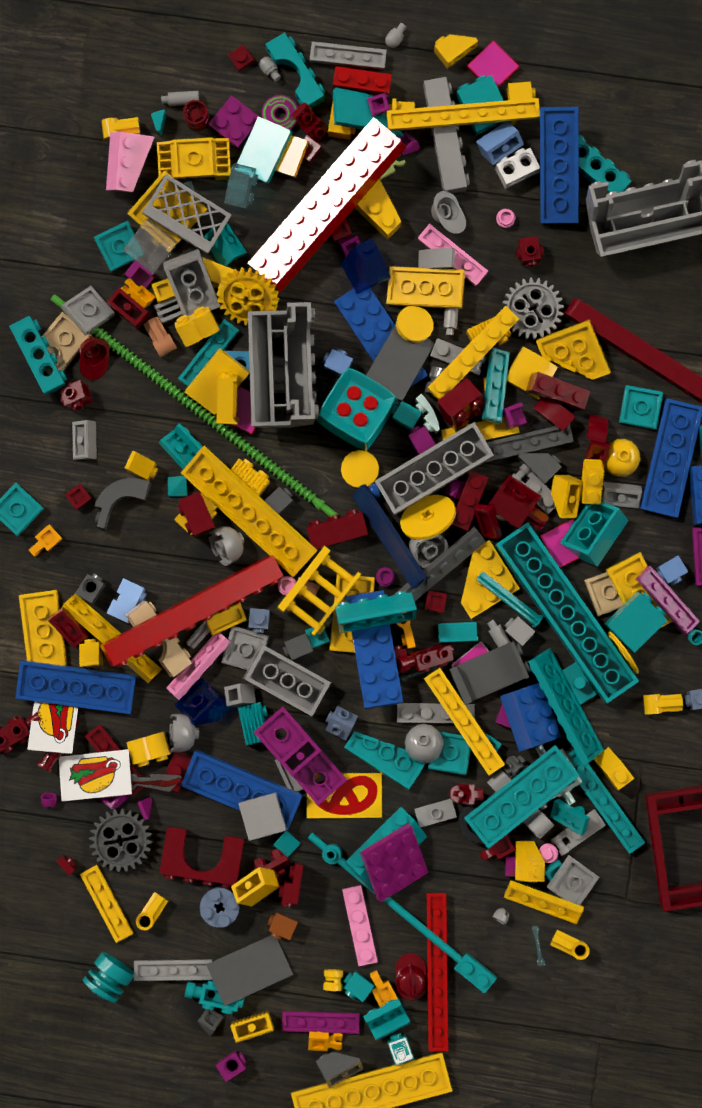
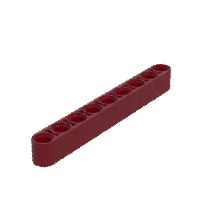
[564,298,702,404]

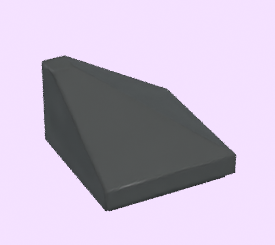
[197,1009,224,1036]

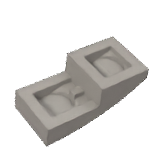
[418,248,455,269]

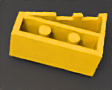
[355,179,401,240]

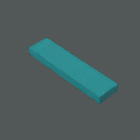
[178,319,240,387]
[482,348,510,424]

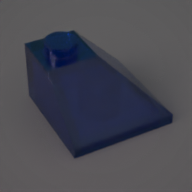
[341,238,391,294]
[175,677,232,726]

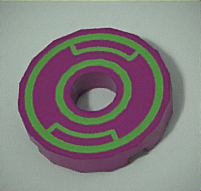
[261,95,298,130]

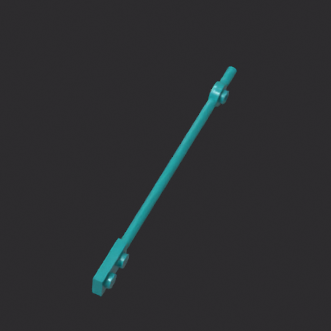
[308,832,497,994]

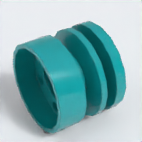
[83,952,135,1003]

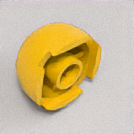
[604,439,640,477]

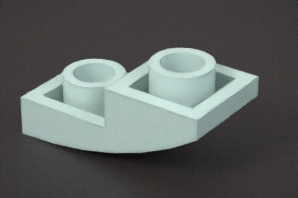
[415,394,440,434]

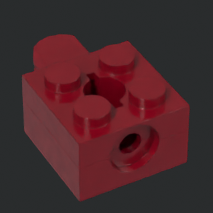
[488,475,549,530]

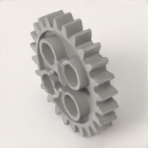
[502,278,564,340]

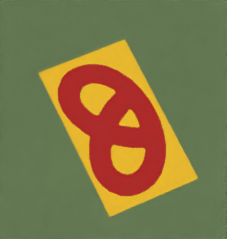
[307,773,382,818]

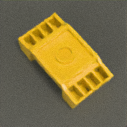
[157,138,231,180]

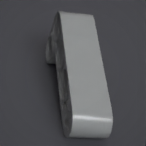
[487,770,554,839]

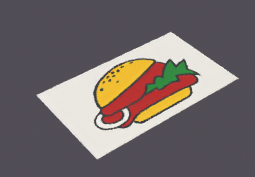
[27,701,78,754]
[59,749,132,801]

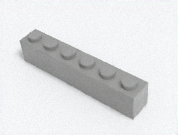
[423,77,470,194]

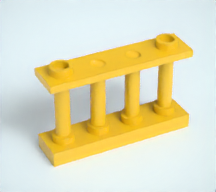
[277,546,361,636]

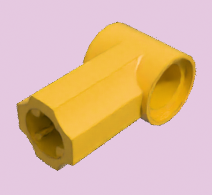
[101,117,140,141]
[643,694,683,715]
[136,892,168,930]
[550,929,589,960]

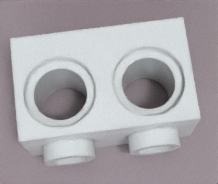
[495,148,540,189]

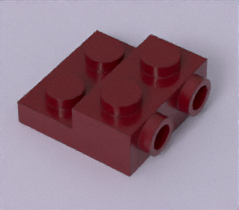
[278,862,303,907]

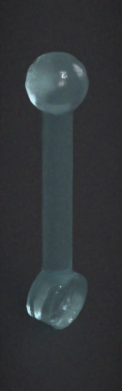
[400,666,438,682]
[532,925,545,966]

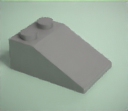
[163,249,220,316]

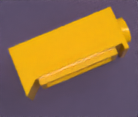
[216,371,239,424]

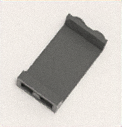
[449,641,531,705]

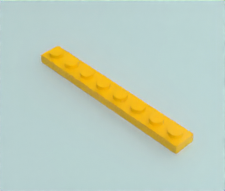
[387,98,540,131]

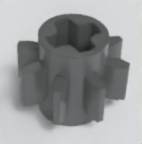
[503,755,528,779]

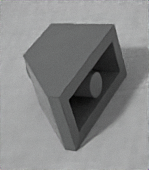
[517,453,561,485]
[316,1052,363,1088]

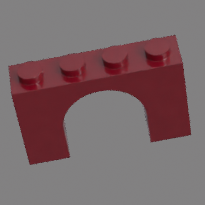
[159,826,245,888]

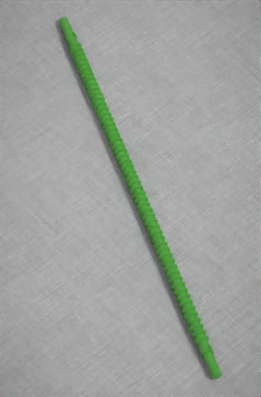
[51,294,338,516]

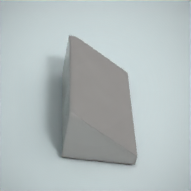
[72,420,97,460]
[602,482,642,509]

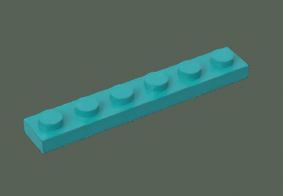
[567,750,645,854]

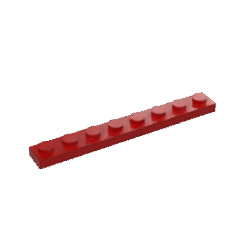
[427,893,448,1051]

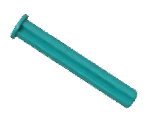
[477,572,543,628]

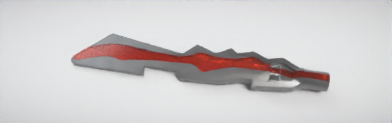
[130,774,182,792]

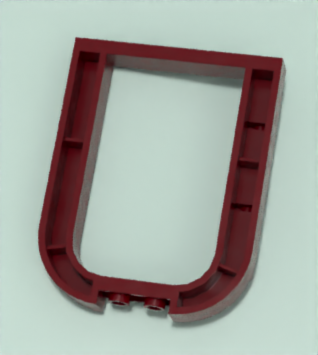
[645,785,702,912]

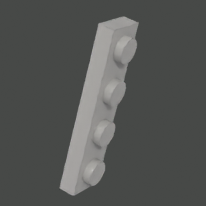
[310,42,387,70]
[397,703,475,723]
[134,959,213,981]

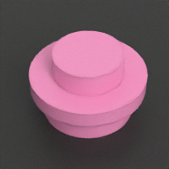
[496,209,515,228]
[278,576,296,595]
[539,843,558,863]

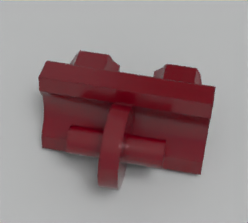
[449,784,483,804]
[254,849,291,883]

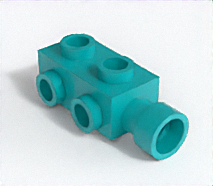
[184,980,244,1014]

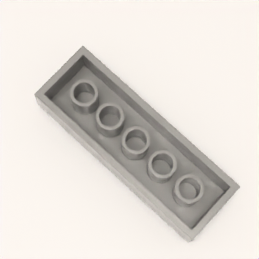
[375,422,495,515]

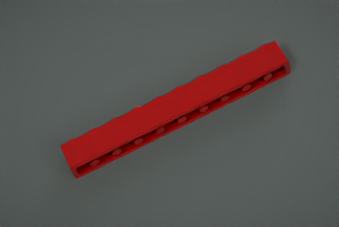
[100,555,283,668]

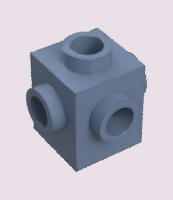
[325,706,358,740]

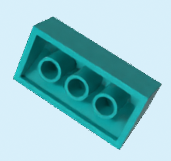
[335,591,417,634]
[345,807,427,892]

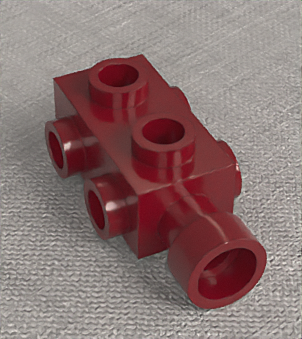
[396,643,454,672]
[0,712,41,755]

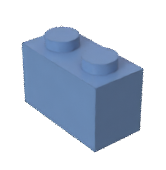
[476,121,524,165]

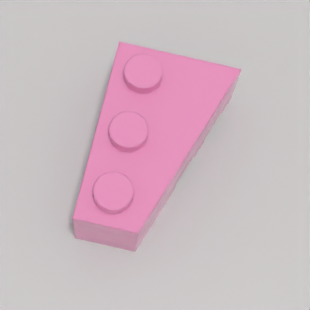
[106,132,154,192]

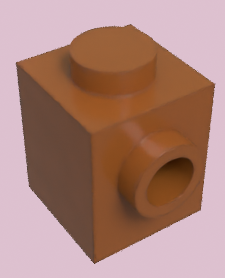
[267,911,298,940]

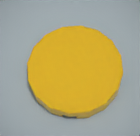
[396,306,433,343]
[341,450,379,488]

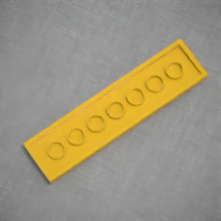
[181,446,318,577]
[291,1052,452,1108]

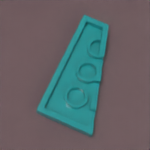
[344,731,426,790]

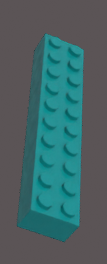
[495,522,639,704]

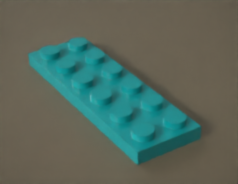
[528,648,604,765]
[464,745,580,849]

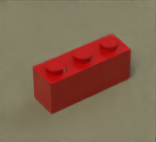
[333,66,392,99]

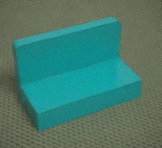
[203,223,247,267]
[438,622,478,643]

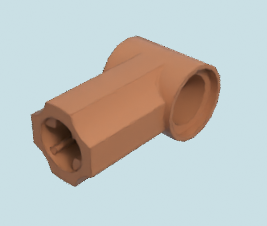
[144,317,177,358]

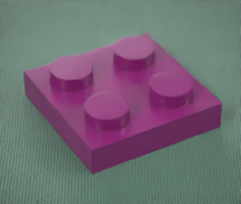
[208,95,259,149]

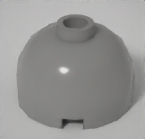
[209,526,244,566]
[409,534,448,568]
[169,714,199,753]
[405,724,444,764]

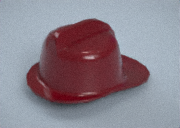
[79,336,110,380]
[395,953,427,1001]

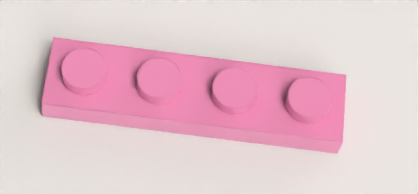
[417,224,488,287]
[167,633,230,700]
[342,885,378,966]

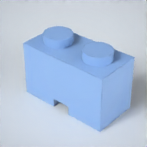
[107,578,147,624]

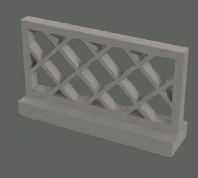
[142,174,231,255]

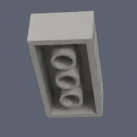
[243,644,331,716]

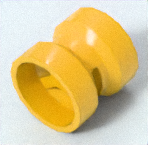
[323,969,343,991]

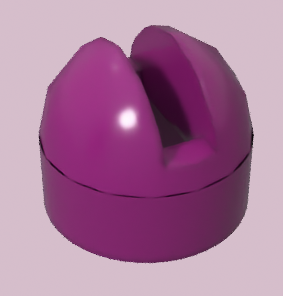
[41,792,57,809]

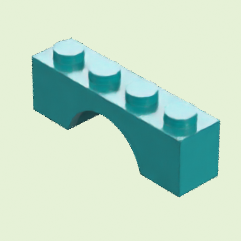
[265,33,325,109]

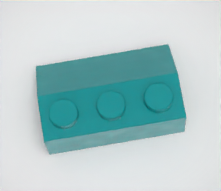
[560,501,629,567]

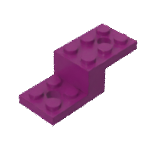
[254,707,347,805]

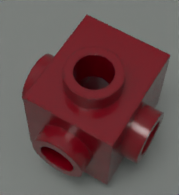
[516,236,544,267]
[60,380,93,411]

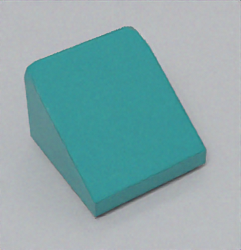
[151,109,166,136]
[273,830,300,858]

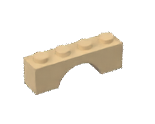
[125,601,192,677]

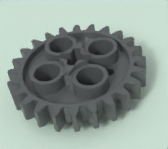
[89,809,153,872]

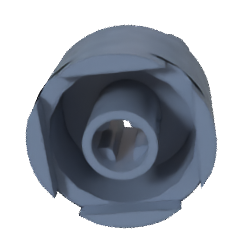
[200,887,240,928]

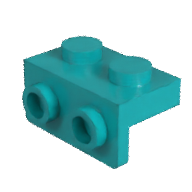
[159,423,203,469]
[363,999,410,1040]

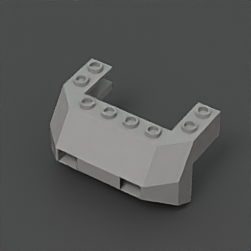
[586,160,702,257]
[248,302,319,429]

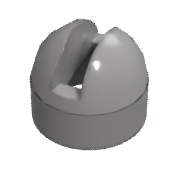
[492,908,509,925]

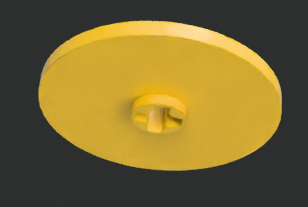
[400,495,456,540]

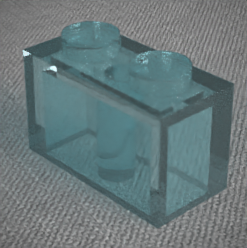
[224,163,258,209]

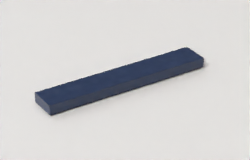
[352,484,427,589]

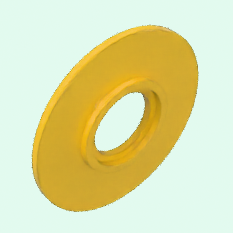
[608,631,639,674]

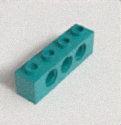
[579,135,631,194]
[9,316,67,396]

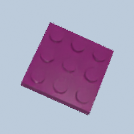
[360,823,428,902]

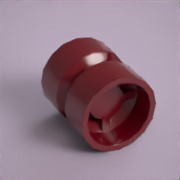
[183,100,209,131]

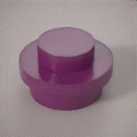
[376,567,395,587]

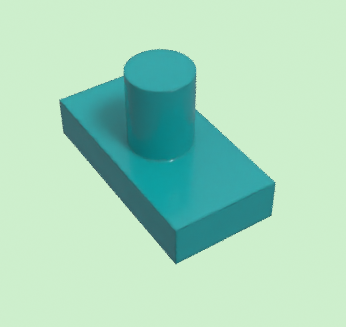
[562,662,597,705]
[550,799,590,836]

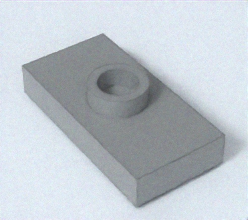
[414,799,457,827]

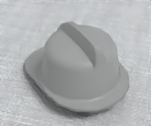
[431,191,466,234]

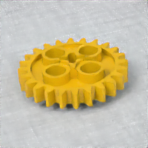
[217,267,279,326]

